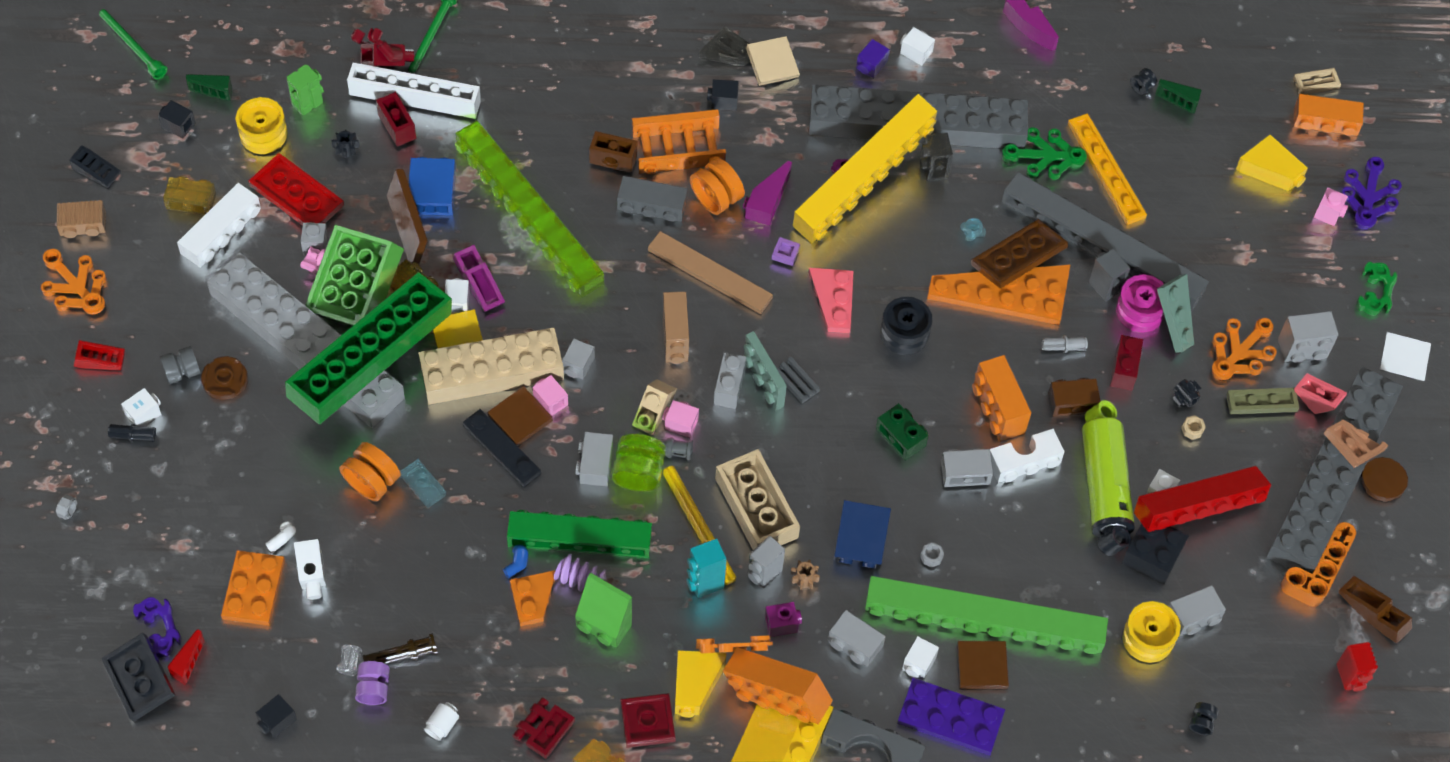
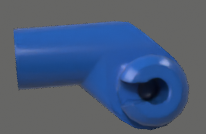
[503,545,529,579]

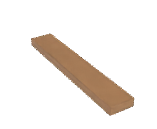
[648,231,773,314]

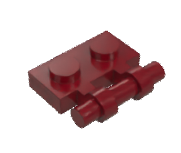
[512,697,575,759]

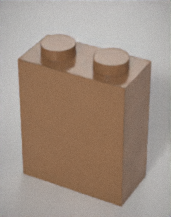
[663,292,689,364]

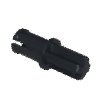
[108,424,156,442]

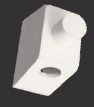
[294,539,326,600]

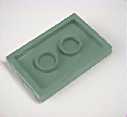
[743,331,787,411]

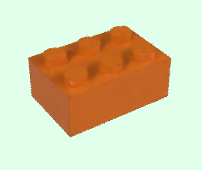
[972,355,1031,442]

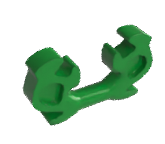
[1357,261,1397,316]

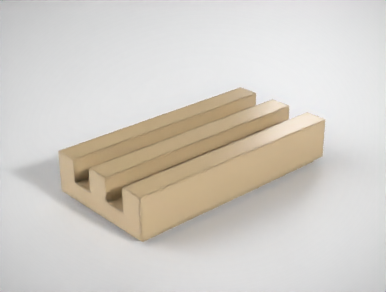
[1293,68,1341,95]

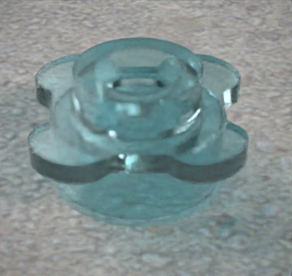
[960,218,986,241]

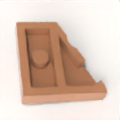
[1324,420,1388,468]

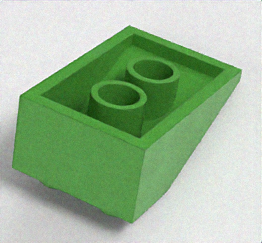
[575,573,632,648]

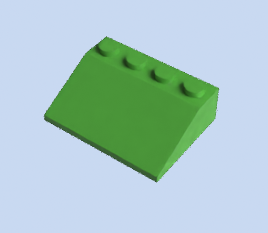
[305,225,404,327]

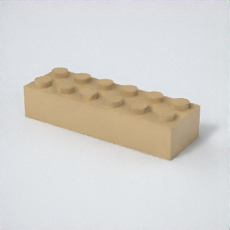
[419,328,564,405]

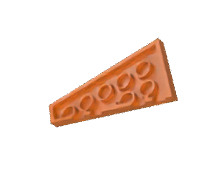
[927,265,1070,325]

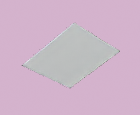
[1380,332,1431,381]

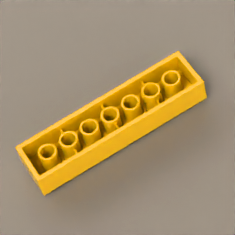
[793,94,937,244]

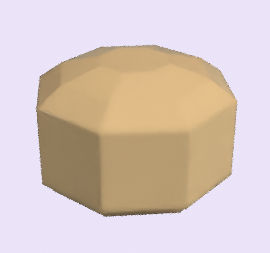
[1181,416,1206,440]

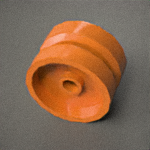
[690,158,745,215]
[339,442,401,502]

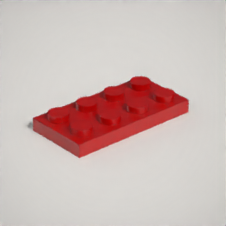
[248,153,344,226]

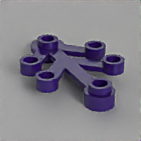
[1341,157,1402,229]

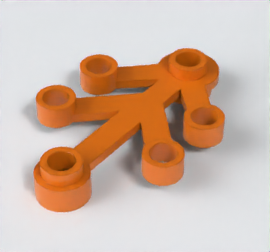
[41,249,106,315]
[1212,318,1277,381]
[696,636,773,653]

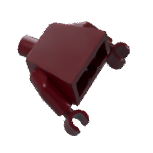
[351,28,414,66]

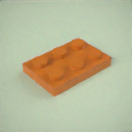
[221,550,285,626]

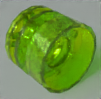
[612,434,666,492]

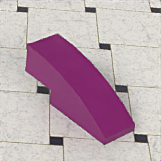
[1003,0,1059,51]
[453,245,505,312]

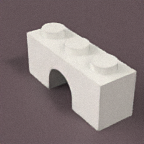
[990,429,1064,483]

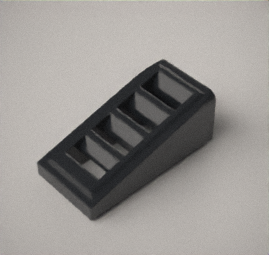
[69,145,121,188]

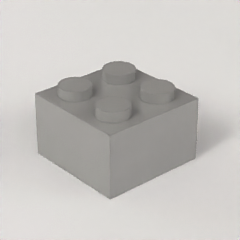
[1278,311,1339,363]

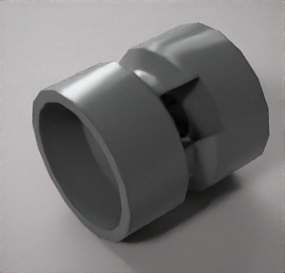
[160,346,201,384]

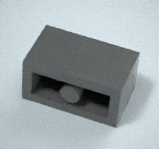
[1089,249,1130,301]

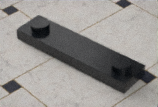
[462,409,541,488]

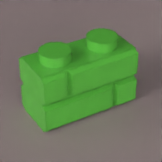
[287,64,324,115]

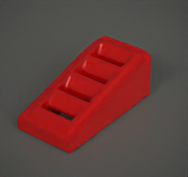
[74,340,125,370]
[167,629,205,685]

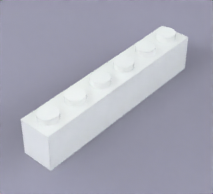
[347,63,481,119]

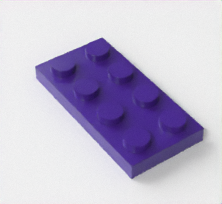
[897,678,1005,756]

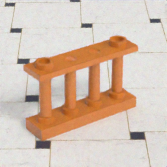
[632,109,726,174]

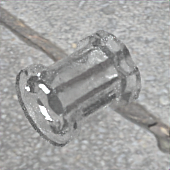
[336,645,363,676]

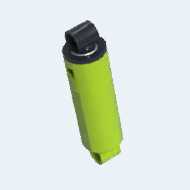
[1082,400,1135,556]

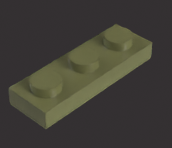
[1226,388,1299,414]

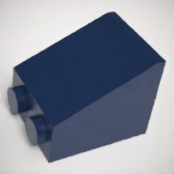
[834,500,891,569]

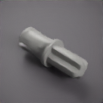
[1041,335,1088,353]

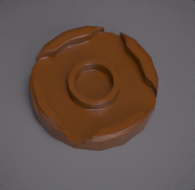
[201,356,248,400]
[1360,457,1408,502]

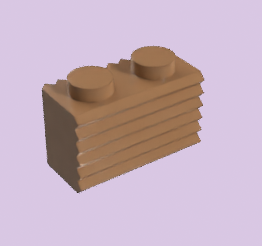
[57,200,106,238]

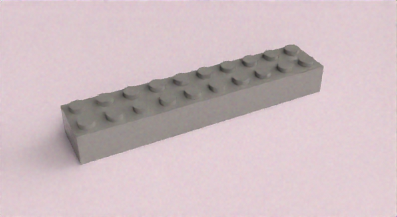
[207,253,405,429]

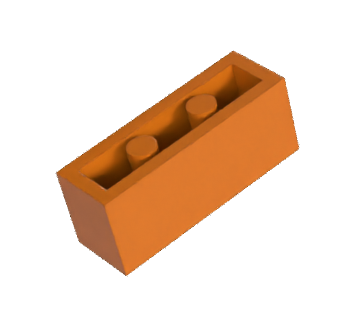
[1294,94,1364,136]

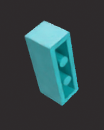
[686,539,727,598]

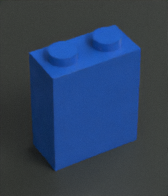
[409,157,456,216]

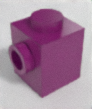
[765,602,802,638]

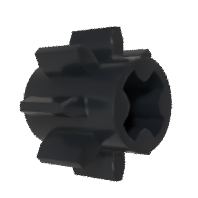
[331,129,360,158]
[1173,379,1202,407]

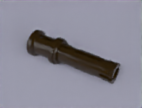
[362,633,438,664]

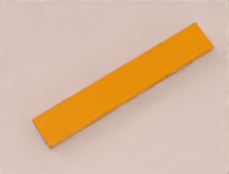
[1068,113,1147,225]

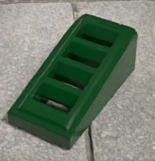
[186,74,233,101]
[1155,79,1202,114]

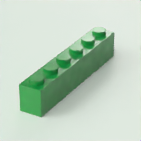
[507,510,652,558]

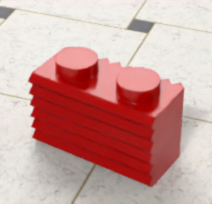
[1336,642,1378,691]

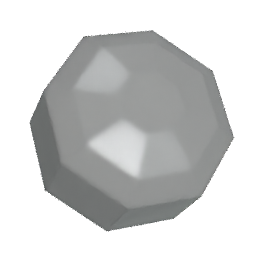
[56,495,77,520]
[920,542,944,567]

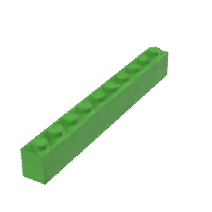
[865,576,1108,654]

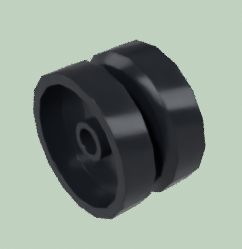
[881,297,932,355]

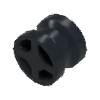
[1130,68,1158,95]

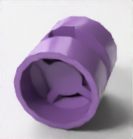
[355,661,390,705]

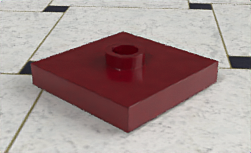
[621,693,676,748]

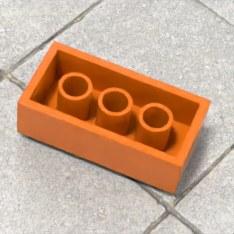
[723,647,833,725]

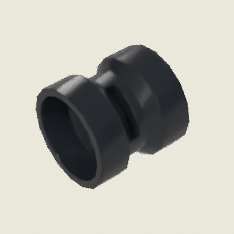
[1189,702,1219,735]

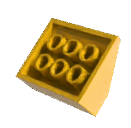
[731,704,833,762]

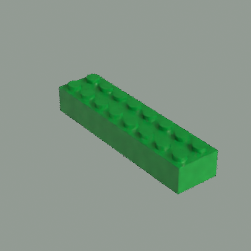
[285,272,452,425]

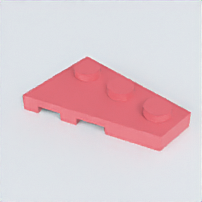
[808,268,853,333]

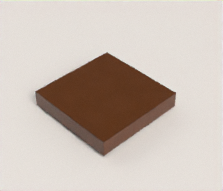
[487,386,553,446]
[957,641,1009,689]

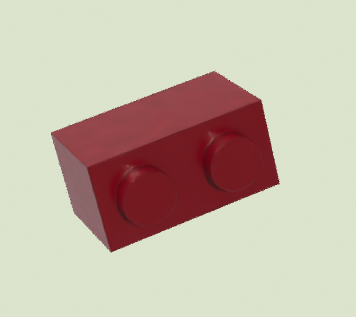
[376,92,416,147]
[1110,335,1144,391]

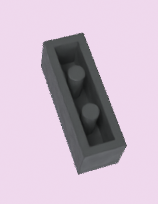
[617,176,688,222]

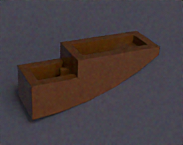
[1339,576,1412,644]

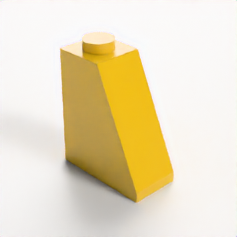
[1236,135,1308,191]
[675,650,727,718]

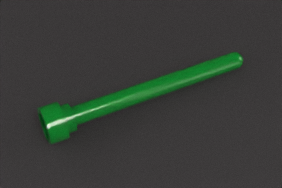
[408,0,457,74]
[99,9,167,80]

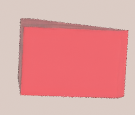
[1294,373,1347,414]

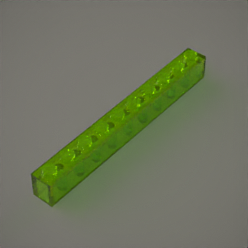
[455,121,604,298]

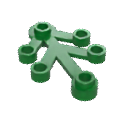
[1002,127,1087,180]

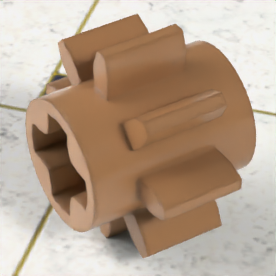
[791,560,820,590]

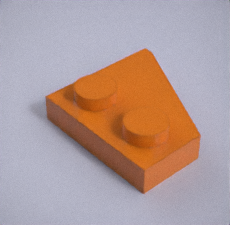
[510,570,555,627]

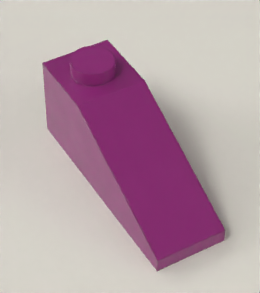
[743,161,792,226]

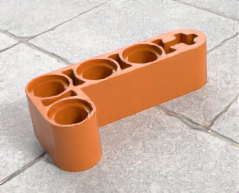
[1280,522,1356,607]

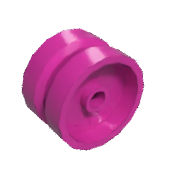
[1116,274,1165,333]

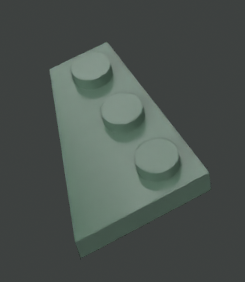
[1157,274,1194,353]

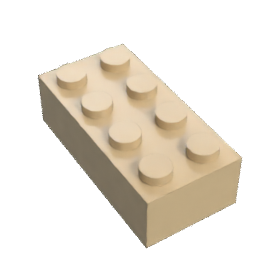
[715,449,800,550]

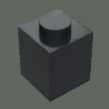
[707,79,739,111]
[158,100,196,139]
[255,694,297,738]

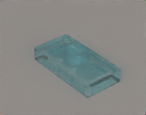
[400,459,447,508]

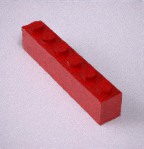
[1134,466,1271,532]

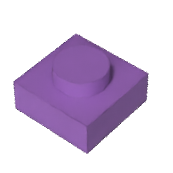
[772,237,800,266]

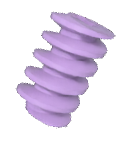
[553,554,607,592]

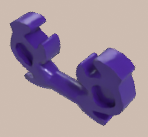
[133,597,182,657]

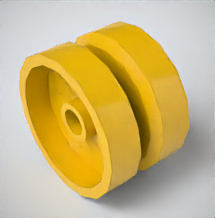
[235,97,288,154]
[1122,601,1181,663]

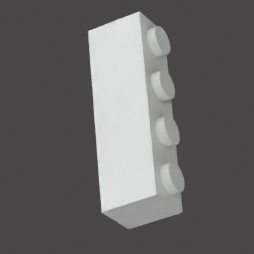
[177,183,261,268]

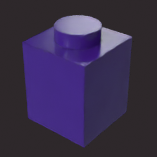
[856,39,890,79]

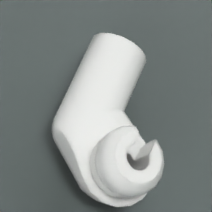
[265,521,296,553]

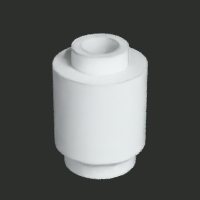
[424,702,459,741]

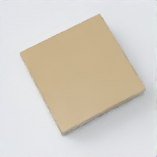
[746,36,800,86]

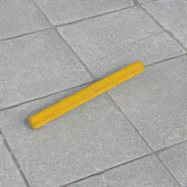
[663,465,736,585]

